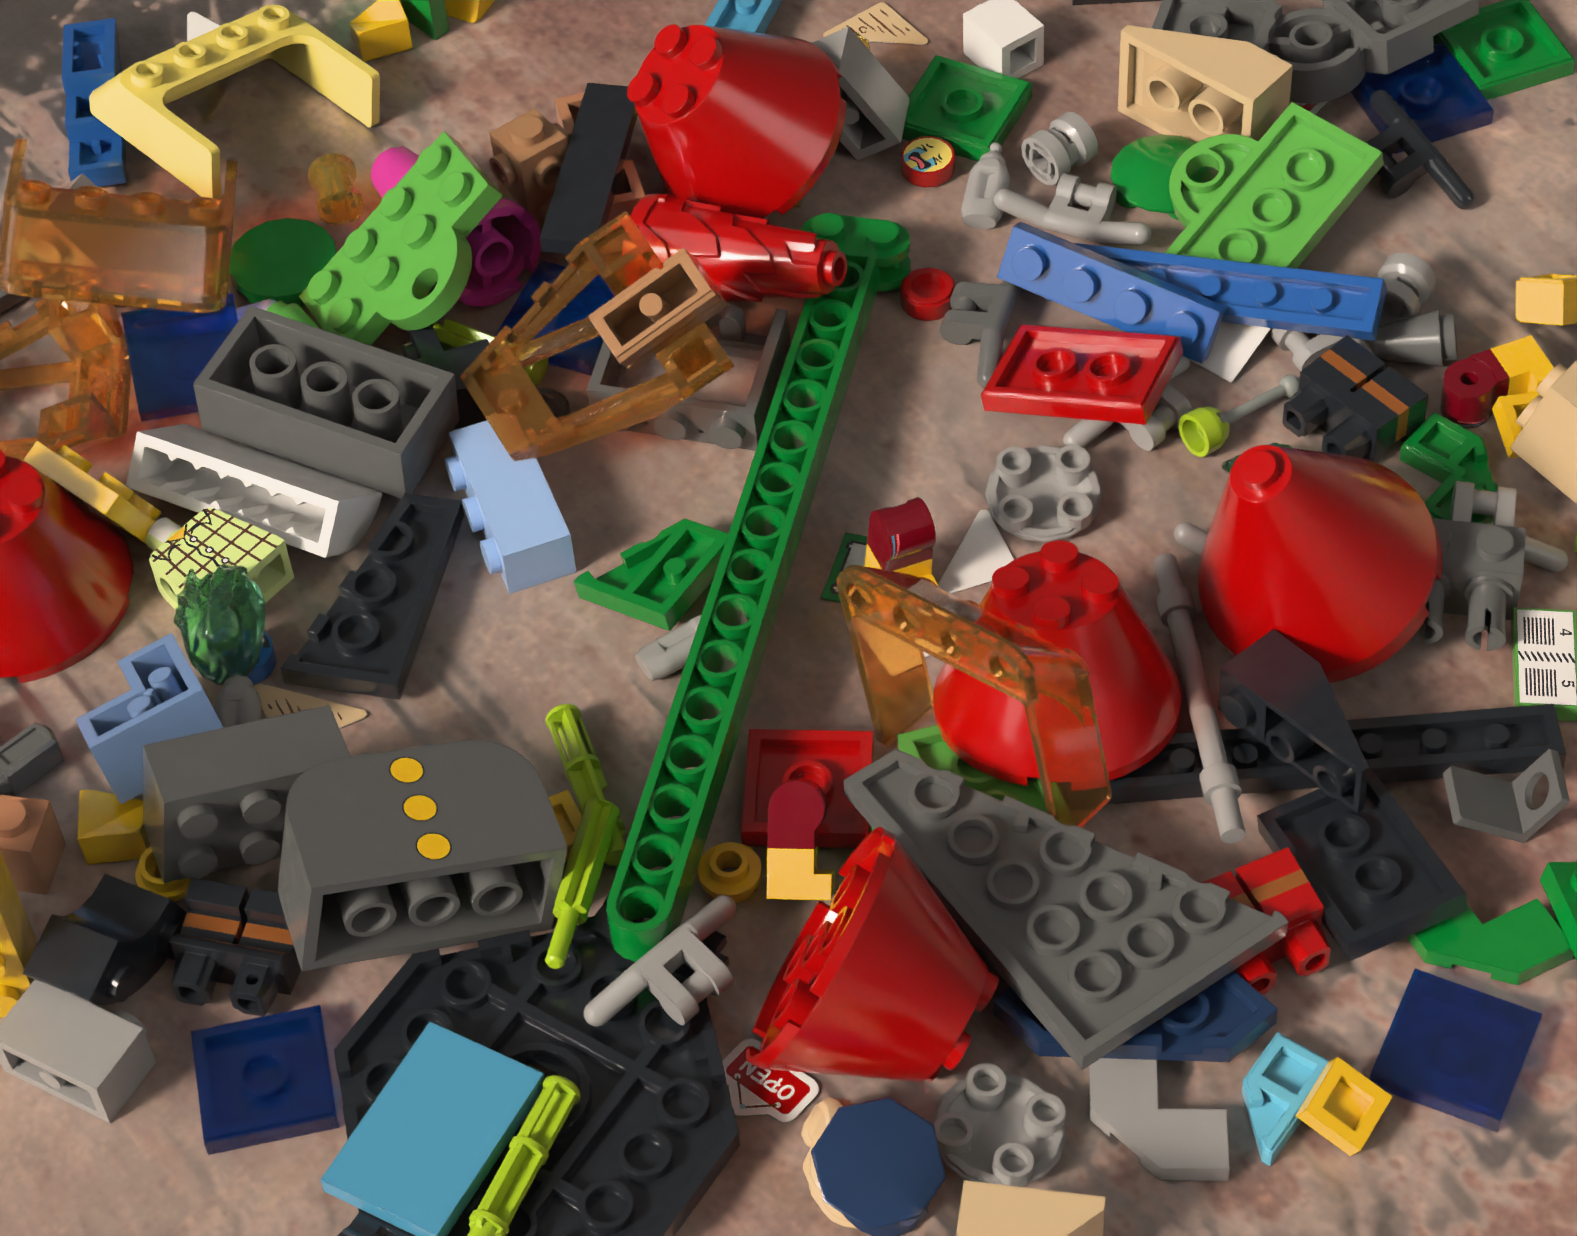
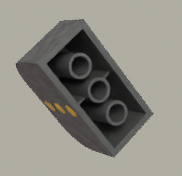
[278,740,568,971]

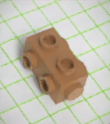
[489,108,570,232]

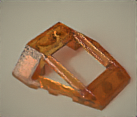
[460,211,734,461]
[0,275,132,463]

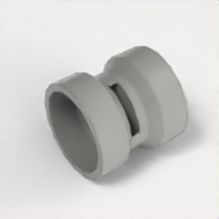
[1021,112,1098,186]
[1377,253,1436,326]

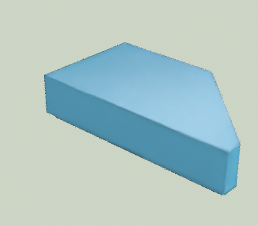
[1242,1032,1329,1167]

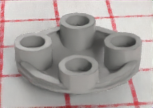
[985,445,1103,542]
[931,1063,1066,1187]

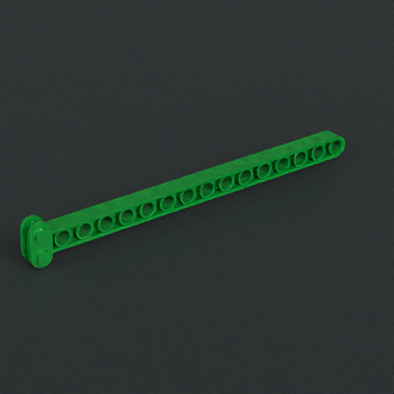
[606,213,911,962]

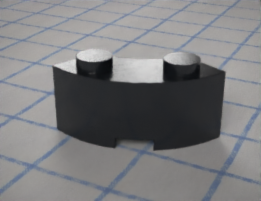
[23,874,187,1005]

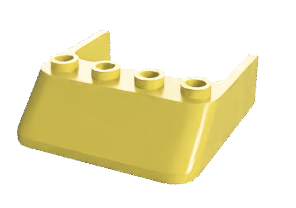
[89,5,380,203]

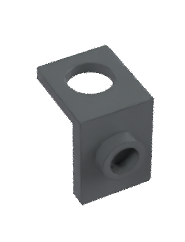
[1443,749,1570,843]

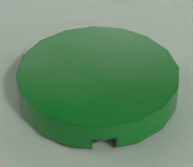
[228,218,337,307]

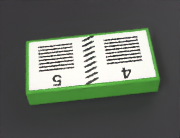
[1511,607,1577,722]

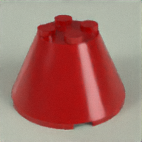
[627,24,846,219]
[0,450,134,684]
[933,540,1182,788]
[746,827,999,1082]

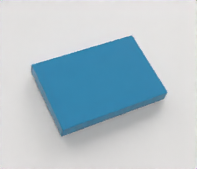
[320,1022,545,1236]

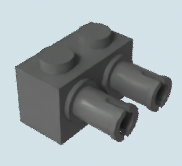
[1409,518,1526,651]

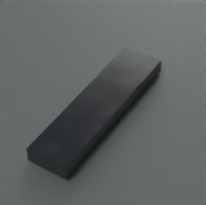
[540,83,638,257]

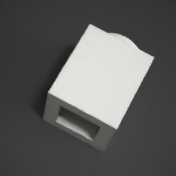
[963,0,1044,79]

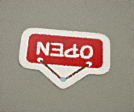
[722,1038,819,1123]

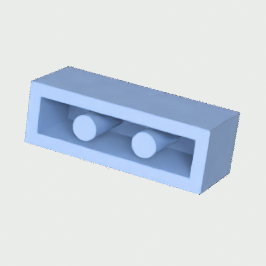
[444,412,576,594]

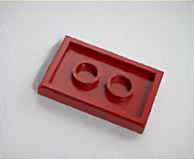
[981,325,1184,425]

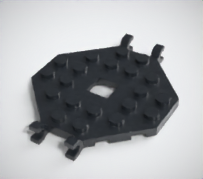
[334,892,740,1236]

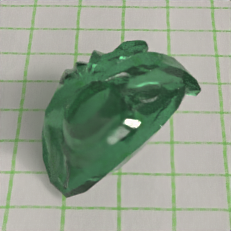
[173,564,266,685]

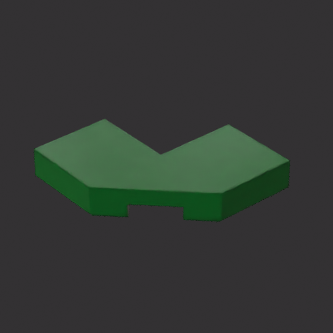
[1399,412,1497,524]
[1406,898,1573,985]

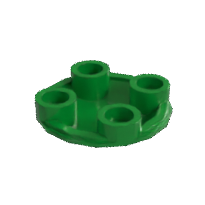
[1110,134,1219,220]

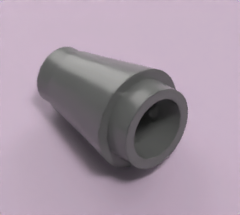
[1373,310,1457,367]

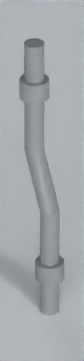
[1153,553,1246,844]

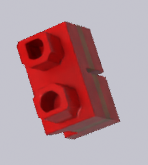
[1202,847,1331,995]

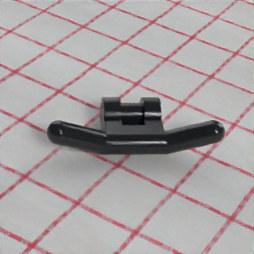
[1366,90,1476,210]

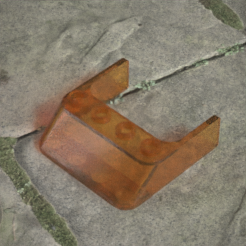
[0,138,238,313]
[837,565,1112,827]

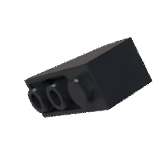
[1218,629,1369,814]

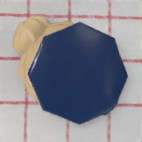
[801,1097,947,1236]

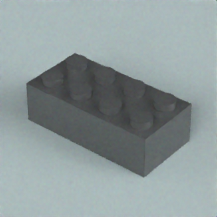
[193,305,460,498]

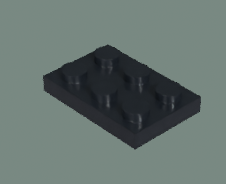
[1257,767,1467,961]

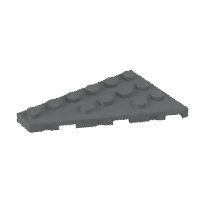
[844,749,1289,1070]

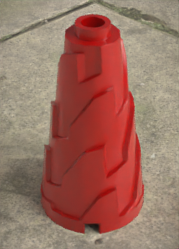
[622,193,847,302]

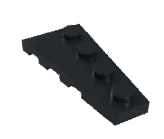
[280,493,464,700]

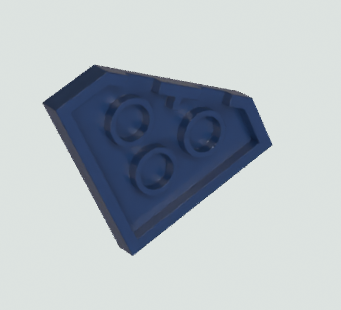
[993,971,1278,1062]

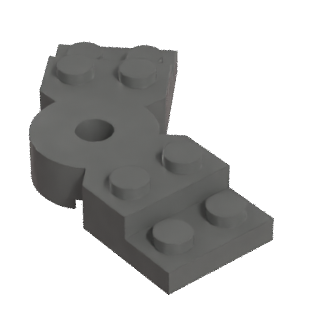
[1152,0,1479,104]

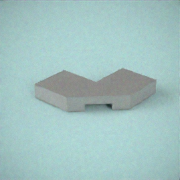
[1089,1058,1230,1181]

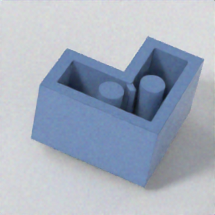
[75,633,224,804]

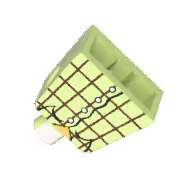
[146,508,294,647]

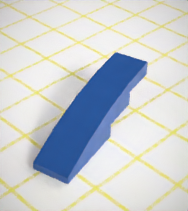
[61,18,126,187]

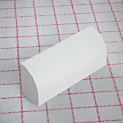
[126,424,383,558]

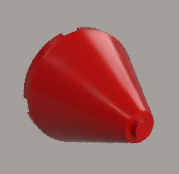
[1198,445,1443,683]

